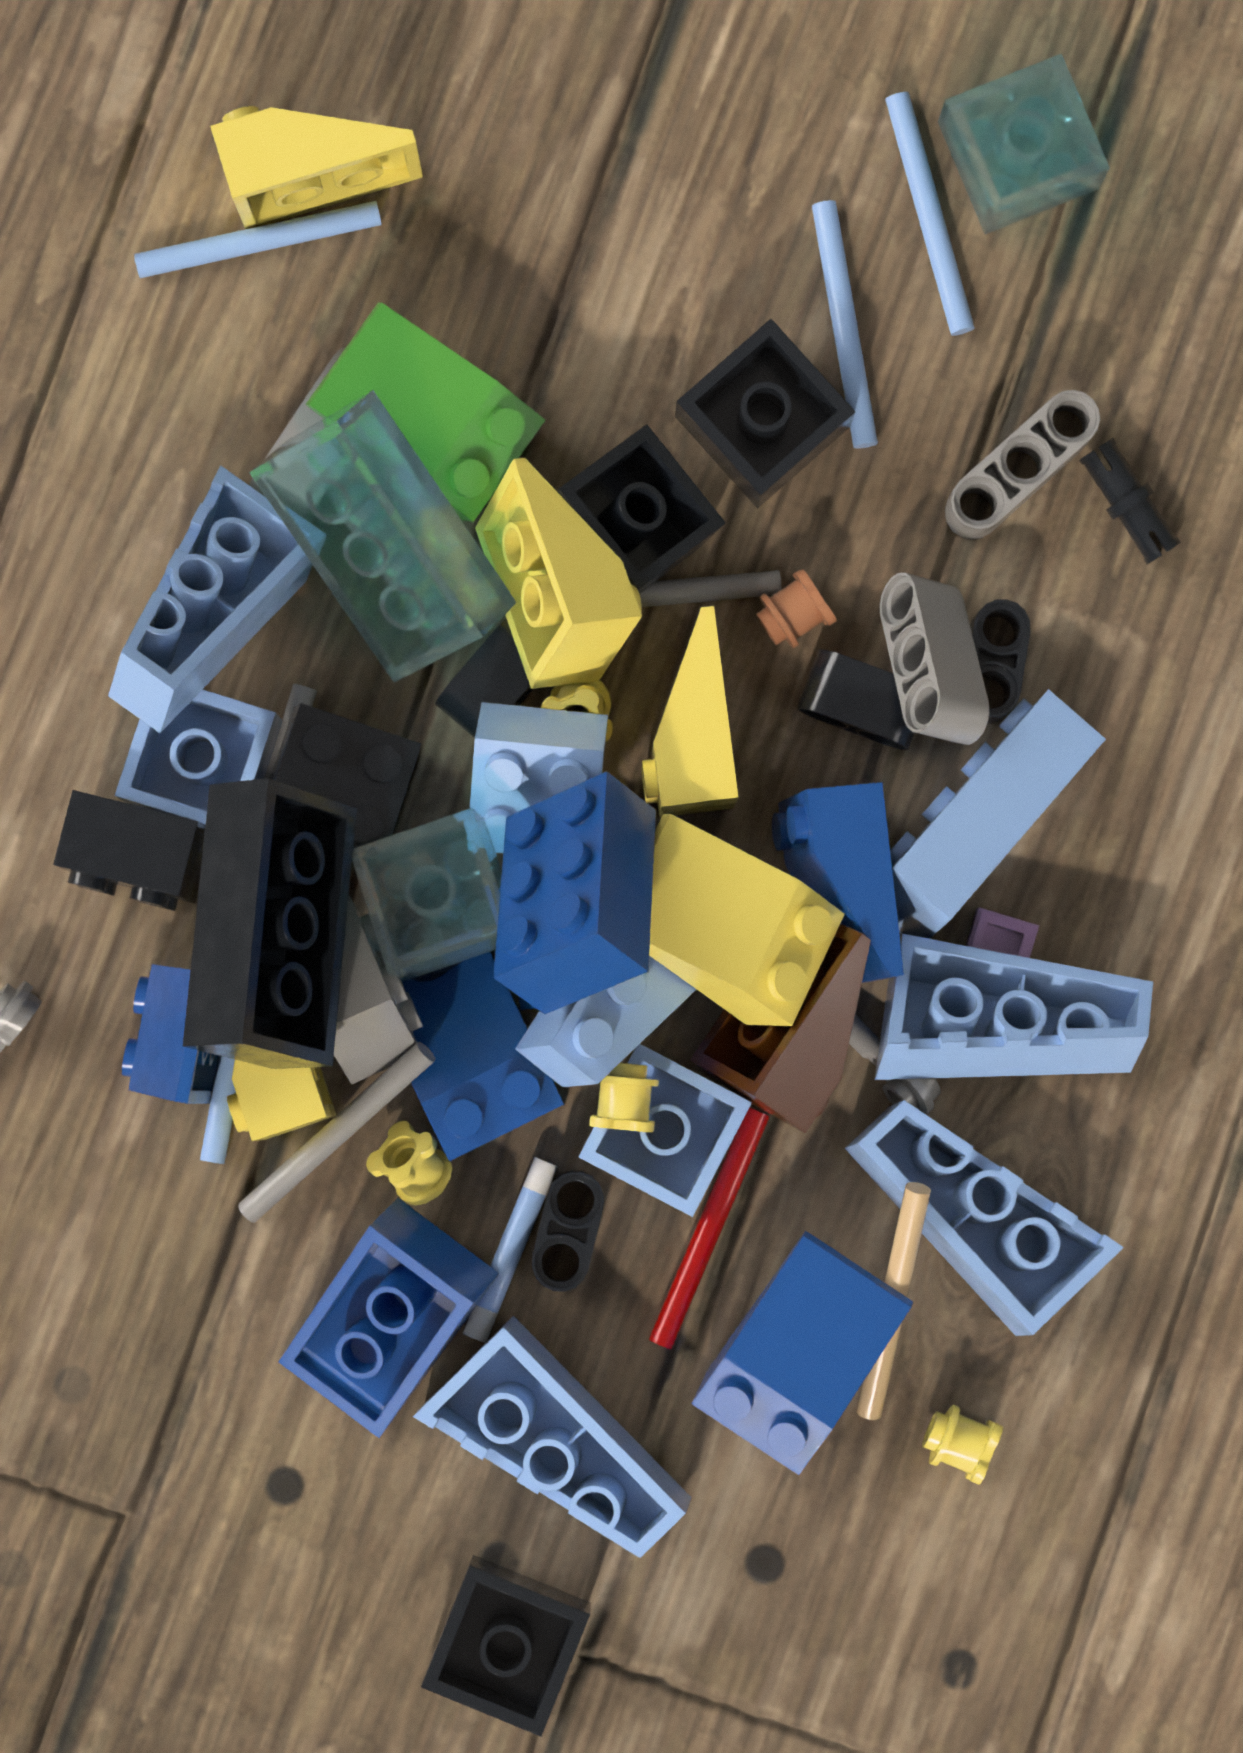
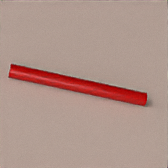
[648,1107,770,1350]

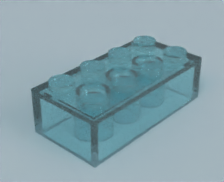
[249,390,517,682]

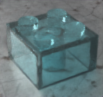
[938,53,1110,234]
[352,808,502,981]

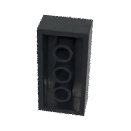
[183,778,357,1069]

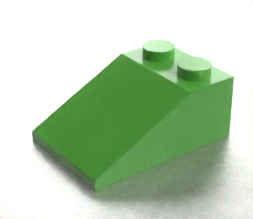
[305,302,545,522]

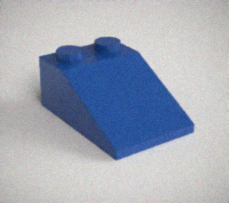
[772,782,904,983]
[399,945,565,1161]
[122,964,219,1104]
[279,1198,499,1438]
[691,1231,913,1475]

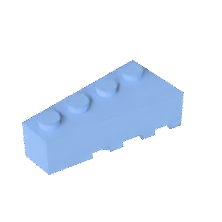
[108,466,322,733]
[890,689,1106,939]
[875,934,1153,1080]
[515,956,696,1087]
[845,1100,1124,1336]
[413,1316,692,1558]

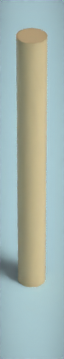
[857,1182,931,1420]

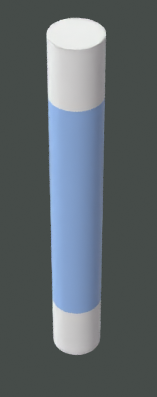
[463,1157,558,1343]

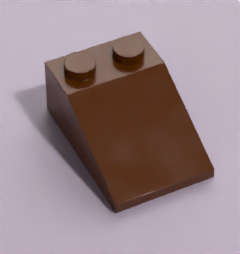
[690,924,871,1133]

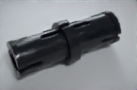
[1079,438,1181,564]

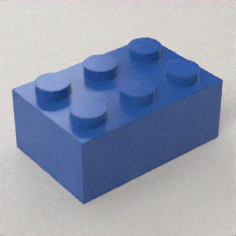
[493,771,656,1014]

